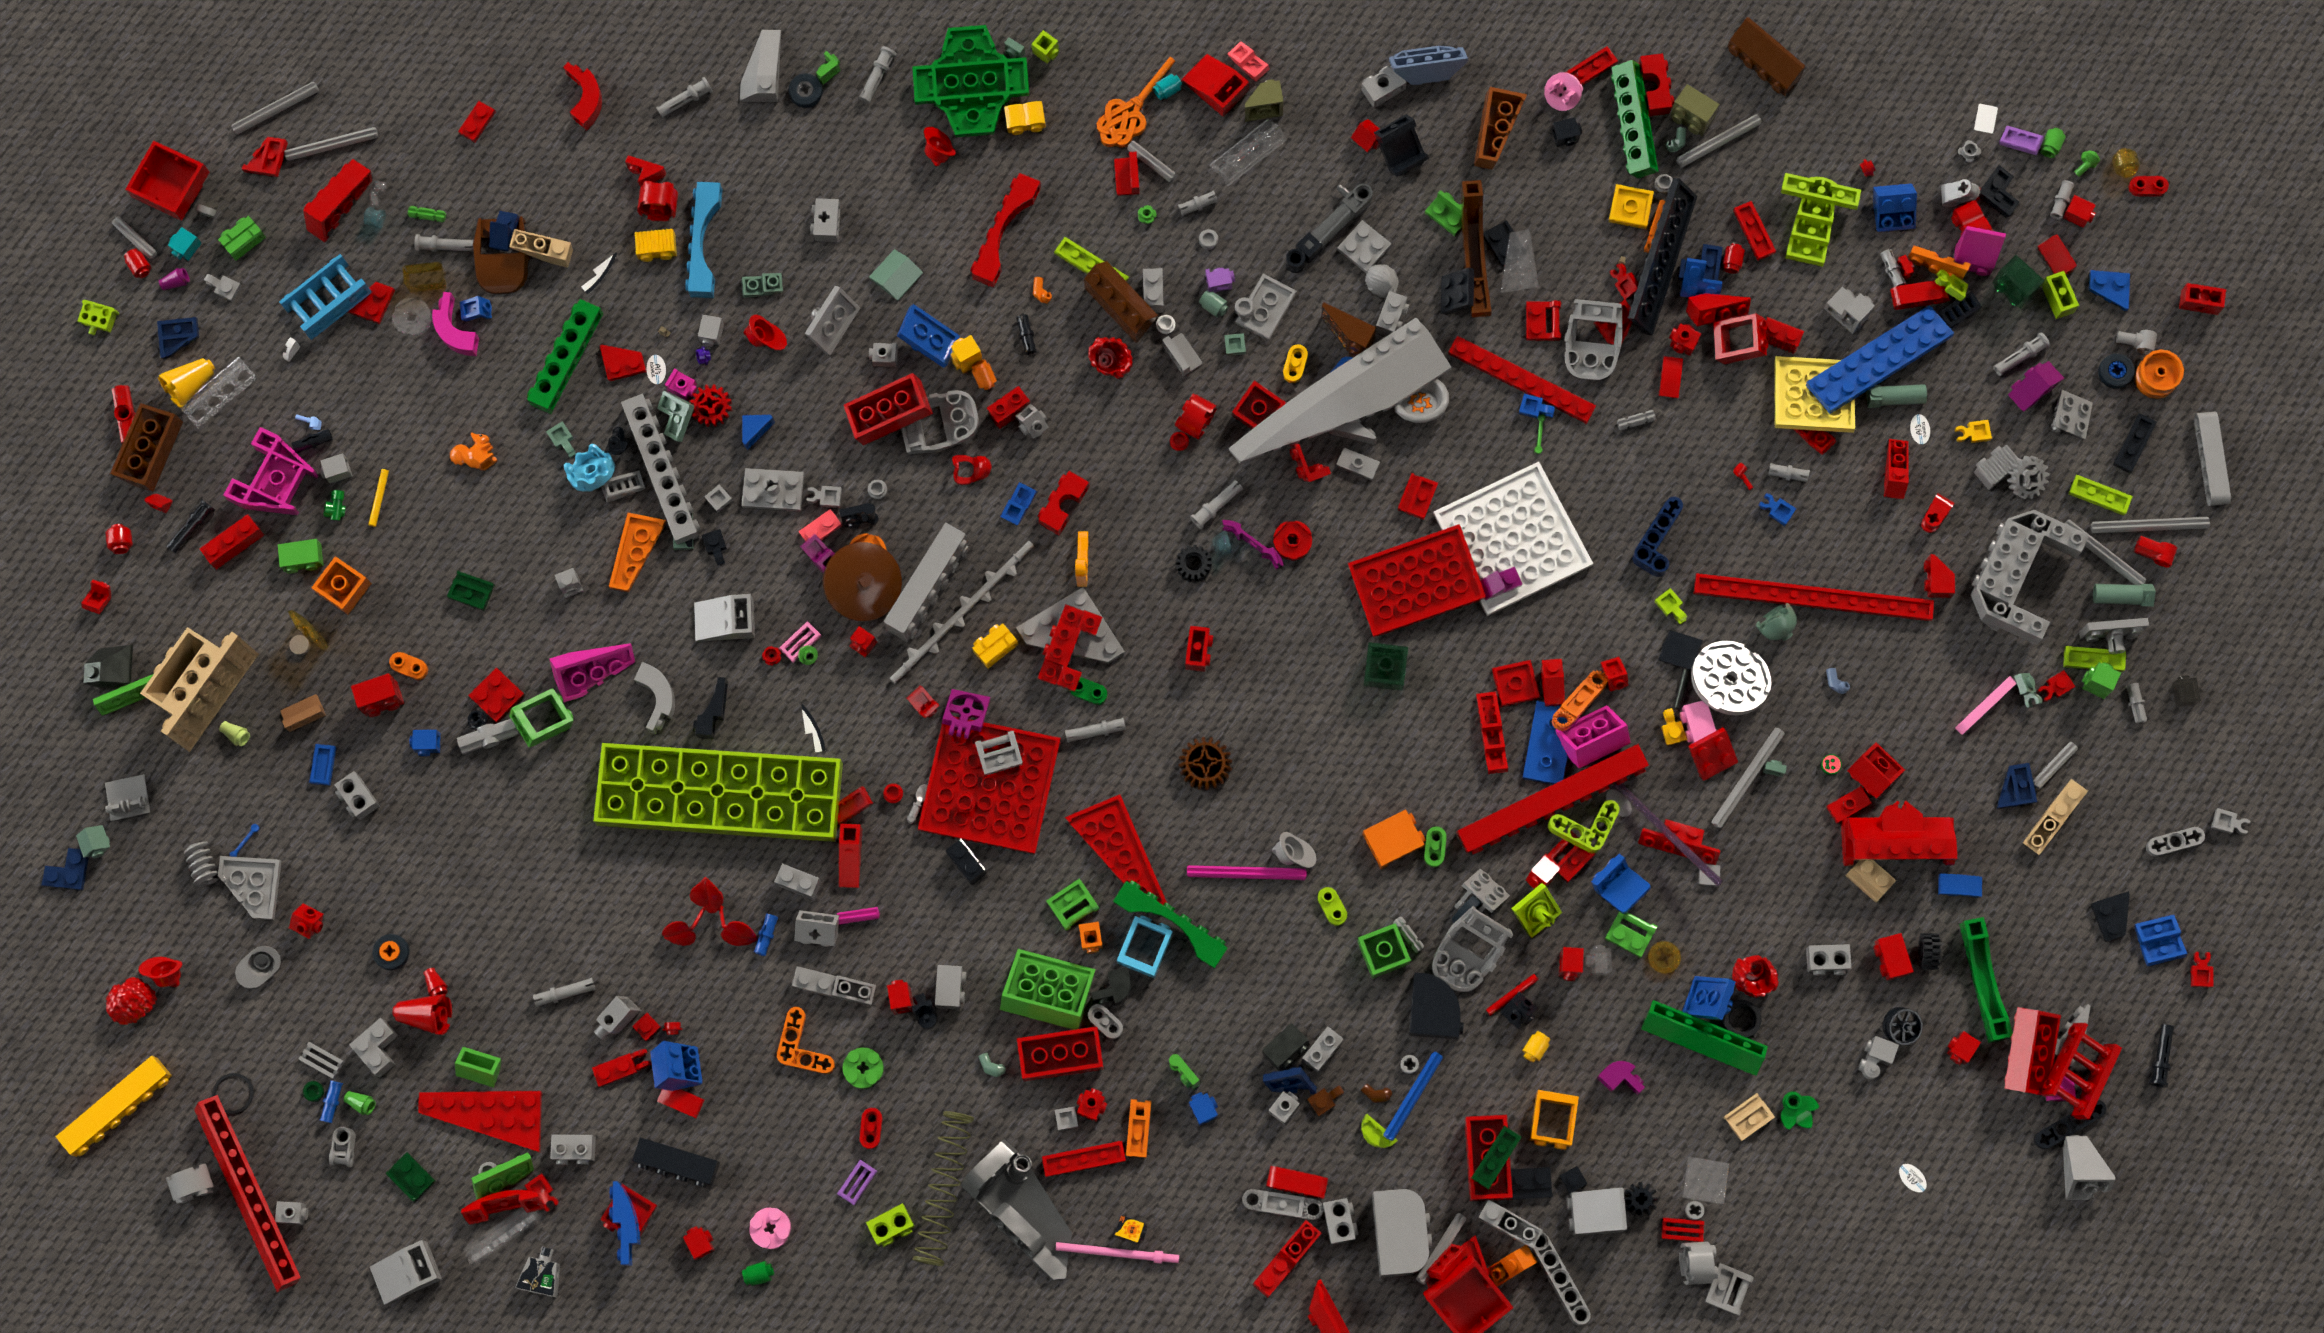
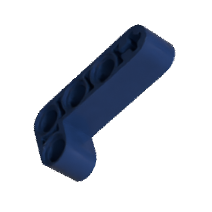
[1632,497,1683,577]

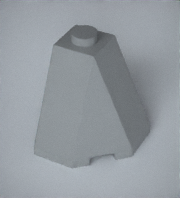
[2063,1135,2115,1200]

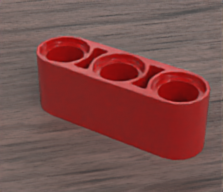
[1890,280,1950,310]
[1266,1166,1328,1199]

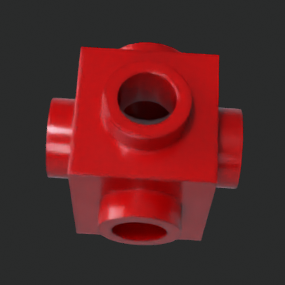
[1669,323,1701,356]
[289,903,324,939]
[1077,1088,1108,1122]

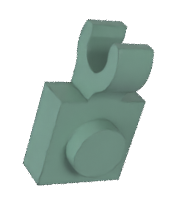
[546,421,576,458]
[2014,673,2042,708]

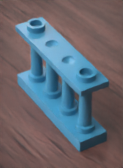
[279,254,372,340]

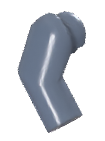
[1826,668,1850,694]

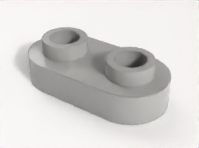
[1088,1004,1123,1039]

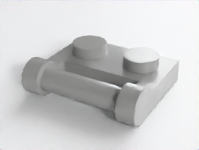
[975,731,1023,776]
[1705,1263,1754,1316]

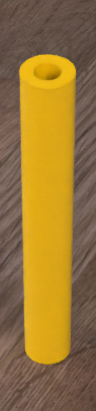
[368,469,389,527]

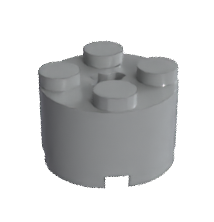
[166,1164,214,1204]
[1679,1241,1718,1285]

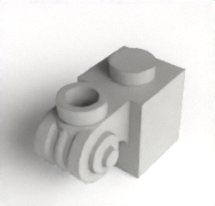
[1858,1036,1899,1080]

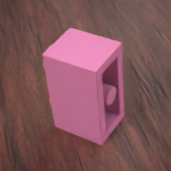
[1680,701,1716,744]

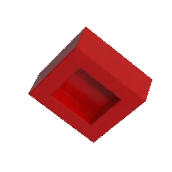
[1897,255,1914,280]
[632,1013,662,1042]

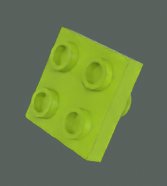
[1511,883,1562,938]

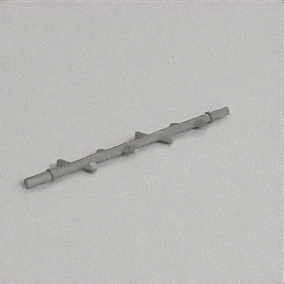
[889,541,1034,684]

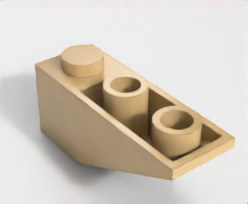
[509,229,573,267]

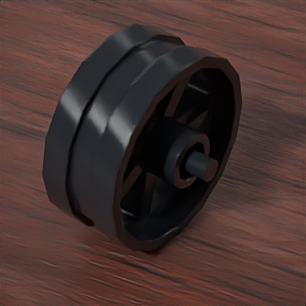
[1883,1007,1923,1045]

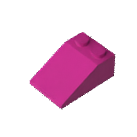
[1954,226,2006,276]

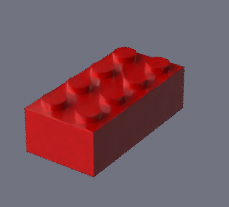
[843,373,933,445]
[2004,1007,2061,1095]
[1017,1026,1104,1082]
[1464,1115,1513,1202]

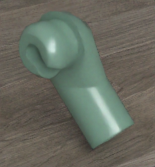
[1666,127,1686,152]
[978,1053,1006,1077]

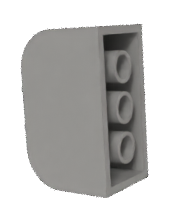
[1372,1189,1432,1278]

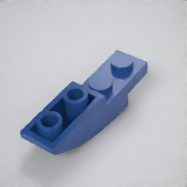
[609,1181,641,1266]

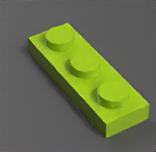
[2068,474,2133,516]
[2063,646,2126,672]

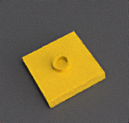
[1608,184,1654,229]

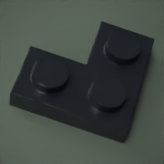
[1978,165,2019,218]

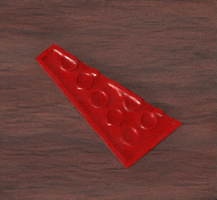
[1065,794,1167,905]
[418,1091,542,1152]

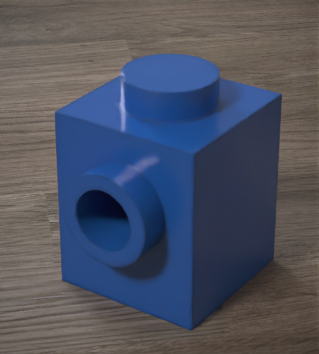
[409,730,441,756]
[1189,1092,1218,1126]

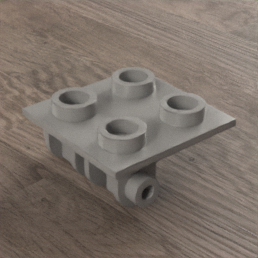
[2051,390,2093,439]
[105,774,150,821]

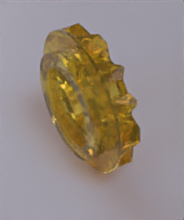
[1648,941,1681,974]

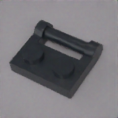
[839,503,879,529]

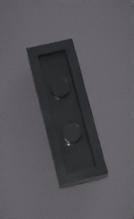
[2113,413,2157,474]

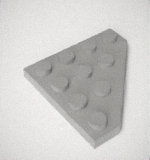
[1016,587,1125,663]

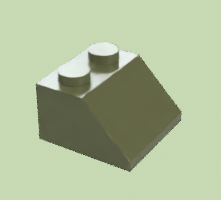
[1245,79,1283,122]

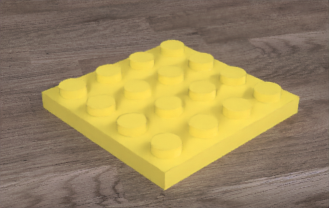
[1774,356,1855,433]

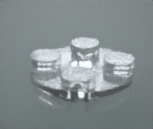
[392,298,432,337]

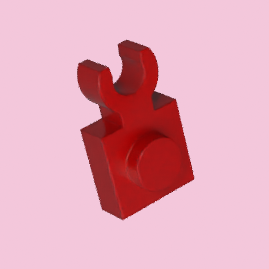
[1610,263,1639,300]
[2037,670,2075,702]
[2191,952,2214,988]
[524,1173,559,1212]

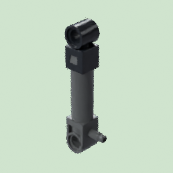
[1286,184,1373,273]

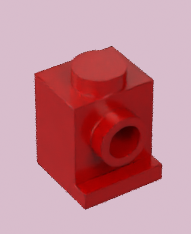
[850,626,877,658]

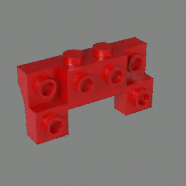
[1037,604,1103,692]

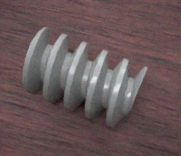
[184,841,219,887]

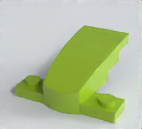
[1781,173,1861,267]

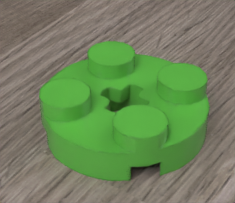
[843,1048,884,1089]

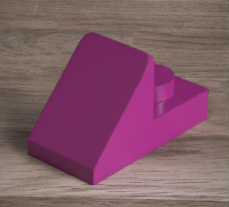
[1480,567,1523,601]

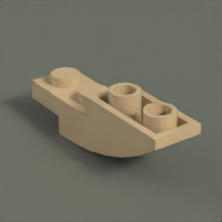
[2023,779,2088,855]

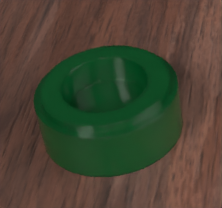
[303,1081,324,1102]

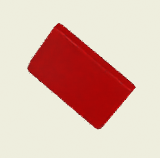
[2037,234,2077,275]

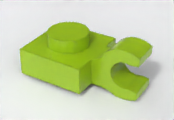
[1655,588,1687,625]

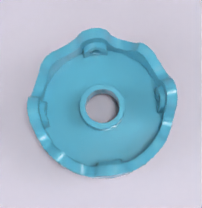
[564,444,615,492]

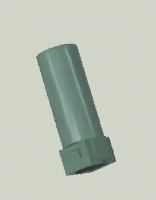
[1866,384,1927,408]
[2093,584,2156,607]

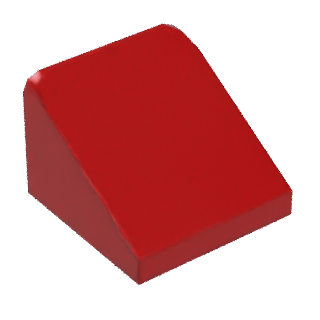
[144,493,173,513]

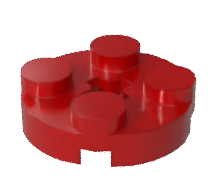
[1273,521,1312,561]

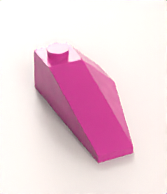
[550,643,635,702]

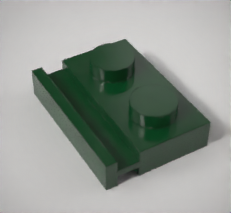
[447,571,495,611]
[385,1152,436,1202]

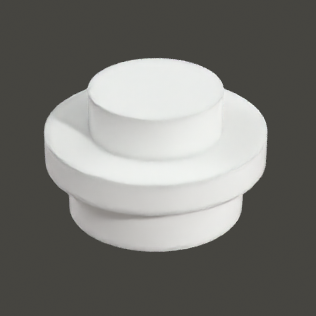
[1156,315,1175,334]

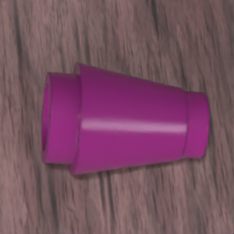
[159,268,190,290]

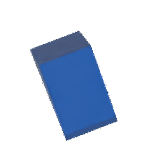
[742,415,775,450]

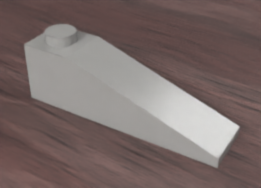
[740,30,781,102]

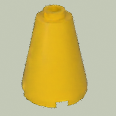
[158,358,215,408]

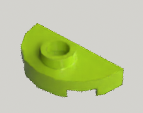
[1361,1114,1398,1148]

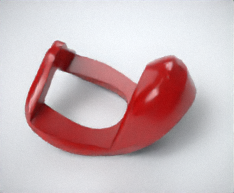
[952,455,992,485]

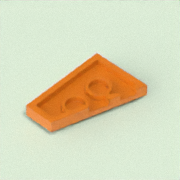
[1908,246,1971,280]

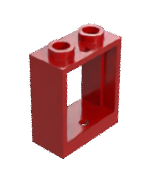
[1713,313,1768,364]

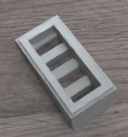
[601,470,645,503]

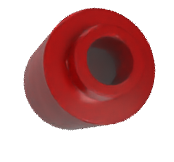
[1722,243,1745,274]
[124,249,151,278]

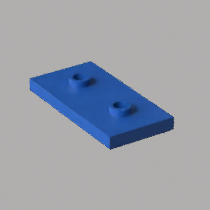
[1522,701,1568,785]

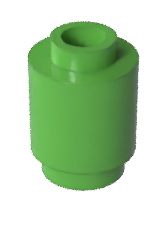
[2040,128,2066,158]

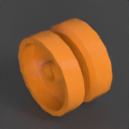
[2134,349,2184,399]

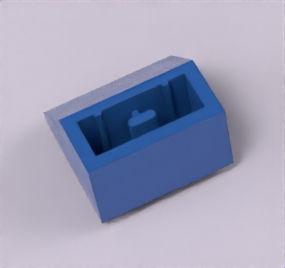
[1873,184,1917,232]
[650,1041,702,1091]

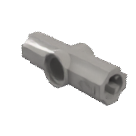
[457,719,520,755]

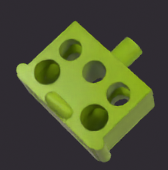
[77,300,119,336]

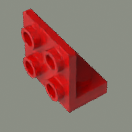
[1289,443,1331,482]

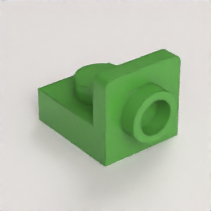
[816,51,841,85]

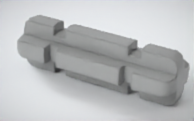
[1617,410,1656,430]
[1393,916,1424,953]

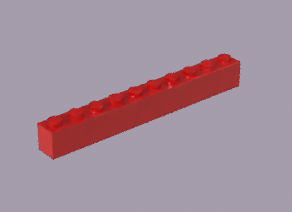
[1456,744,1649,855]
[194,1095,301,1292]

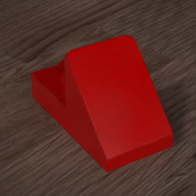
[625,155,666,187]

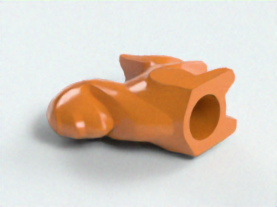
[450,433,498,470]

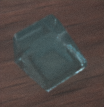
[1212,530,1232,557]

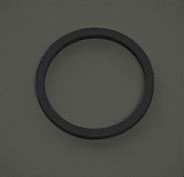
[212,1073,254,1114]

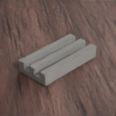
[299,1042,345,1079]

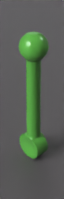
[1534,414,1546,454]

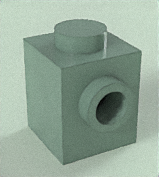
[76,825,110,858]

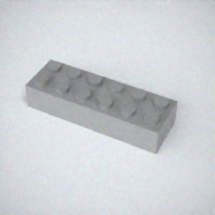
[883,522,969,642]

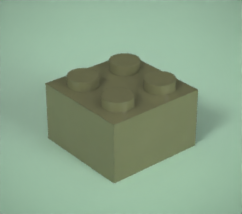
[1670,84,1720,136]

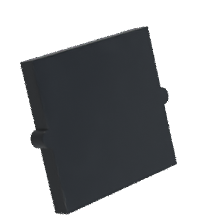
[1658,630,1703,671]

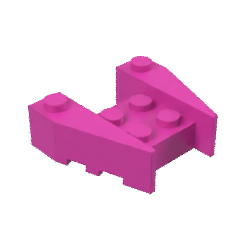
[223,427,318,515]

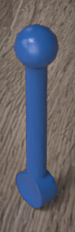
[229,824,259,857]

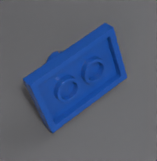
[897,304,960,368]
[1682,976,1736,1020]

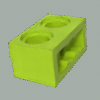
[866,1203,915,1247]

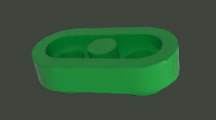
[1070,677,1107,705]

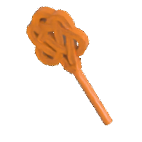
[1097,57,1175,148]

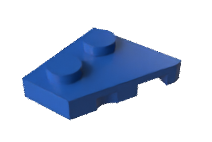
[2089,270,2130,311]

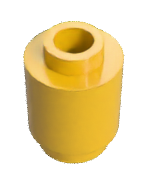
[1522,1031,1551,1063]

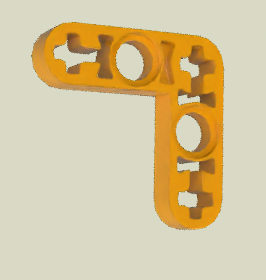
[1075,531,1088,587]

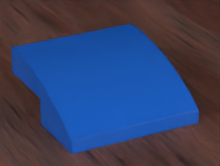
[2135,915,2187,966]

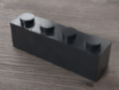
[632,1137,720,1188]

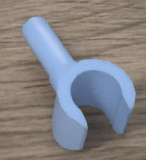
[295,415,322,430]

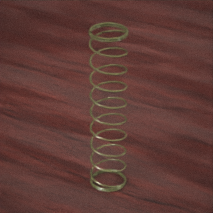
[912,1111,974,1266]

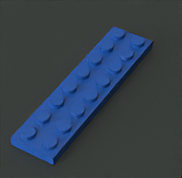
[1806,305,1954,414]

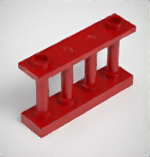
[2041,1023,2122,1119]

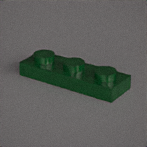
[1471,1126,1521,1190]

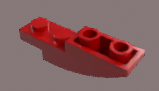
[1252,1220,1322,1298]

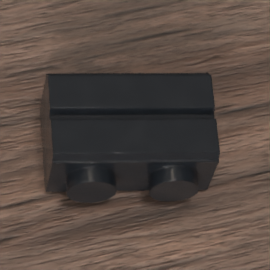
[946,839,987,885]

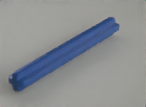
[1383,1052,1443,1141]

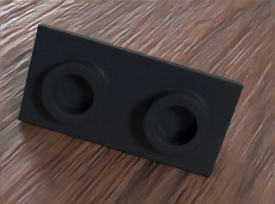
[604,427,629,455]

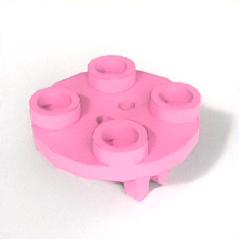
[1544,72,1583,111]

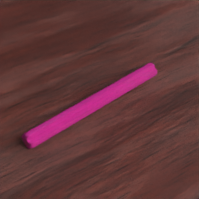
[1187,865,1306,880]

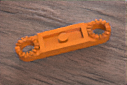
[1552,670,1608,731]

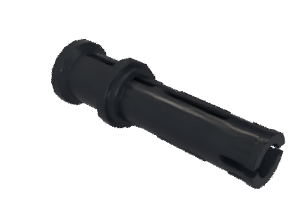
[166,499,215,554]
[2149,1024,2174,1088]

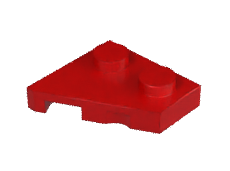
[242,137,288,177]

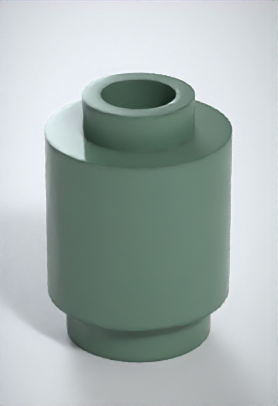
[1199,290,1229,318]

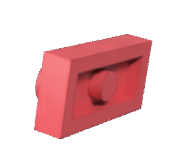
[798,509,842,541]

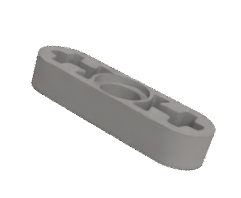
[2146,827,2205,857]

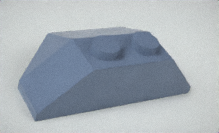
[1389,46,1468,85]

